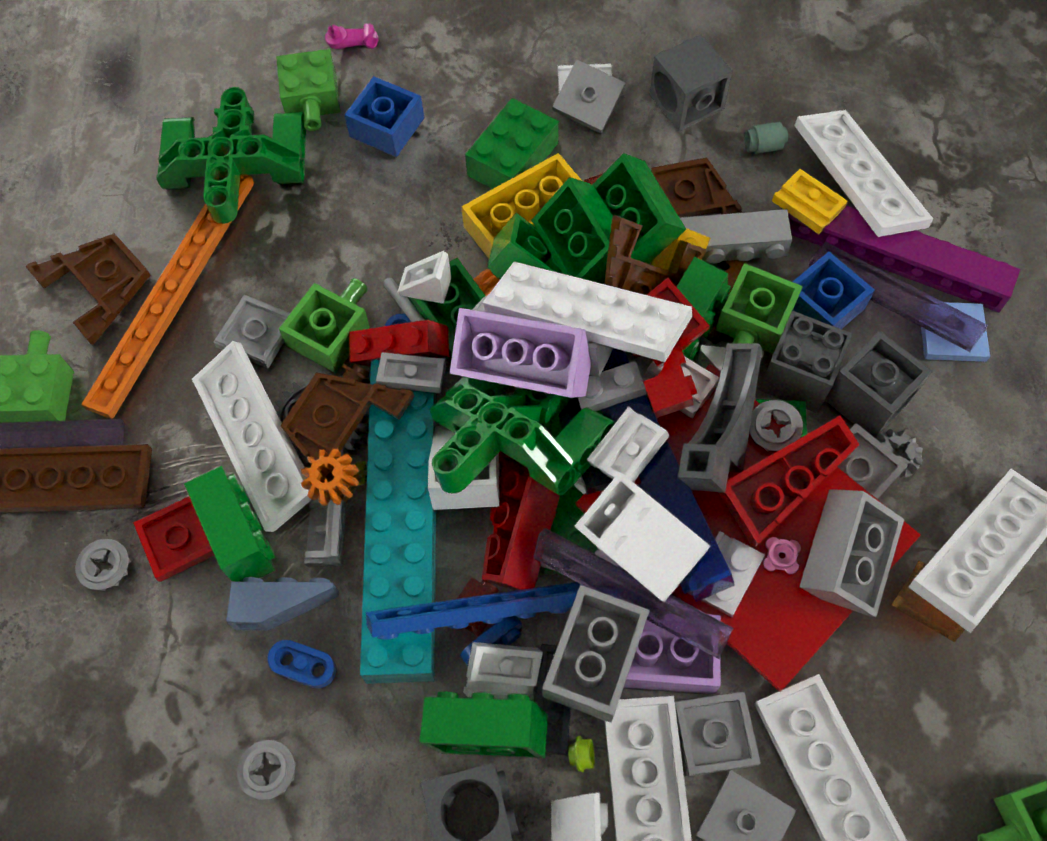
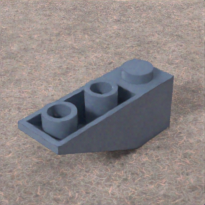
[226,577,339,631]

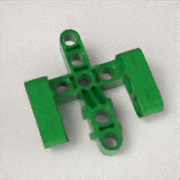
[156,87,306,224]
[429,376,616,495]

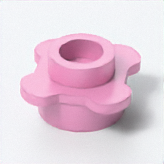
[763,537,801,574]

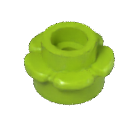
[568,736,595,772]

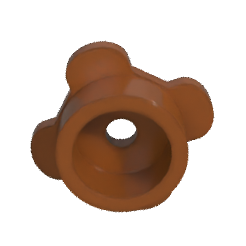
[342,364,370,384]

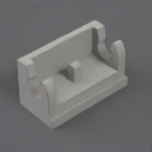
[304,498,347,566]

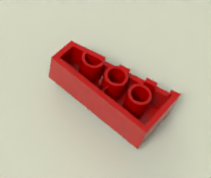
[718,415,860,548]
[482,451,560,591]

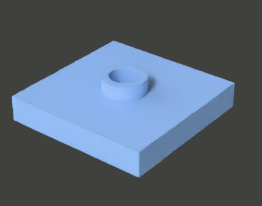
[919,301,990,362]

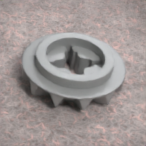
[749,400,803,452]
[875,429,923,478]
[75,539,131,591]
[237,740,296,800]

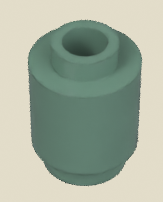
[744,122,788,154]

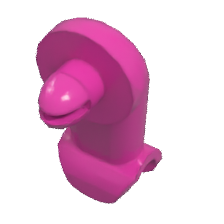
[325,24,378,49]

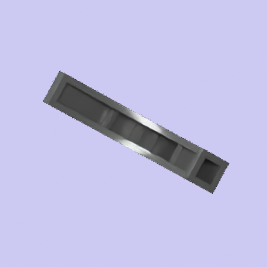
[678,343,762,493]

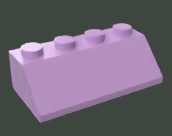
[449,308,591,398]
[624,610,721,694]

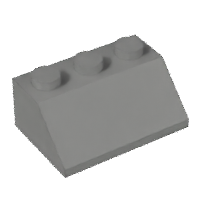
[799,489,904,617]

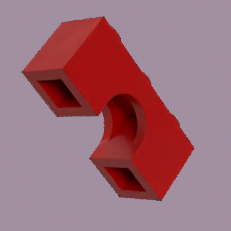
[349,320,449,367]
[633,344,698,418]

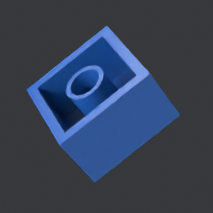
[344,76,424,157]
[792,252,875,329]

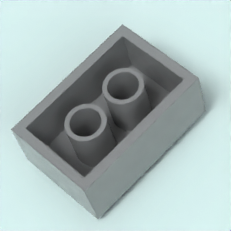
[542,585,650,723]

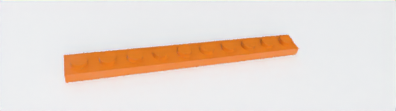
[81,175,255,420]

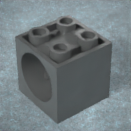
[649,34,733,131]
[759,311,853,414]
[825,331,932,438]
[420,762,519,841]

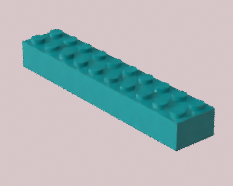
[360,360,437,684]

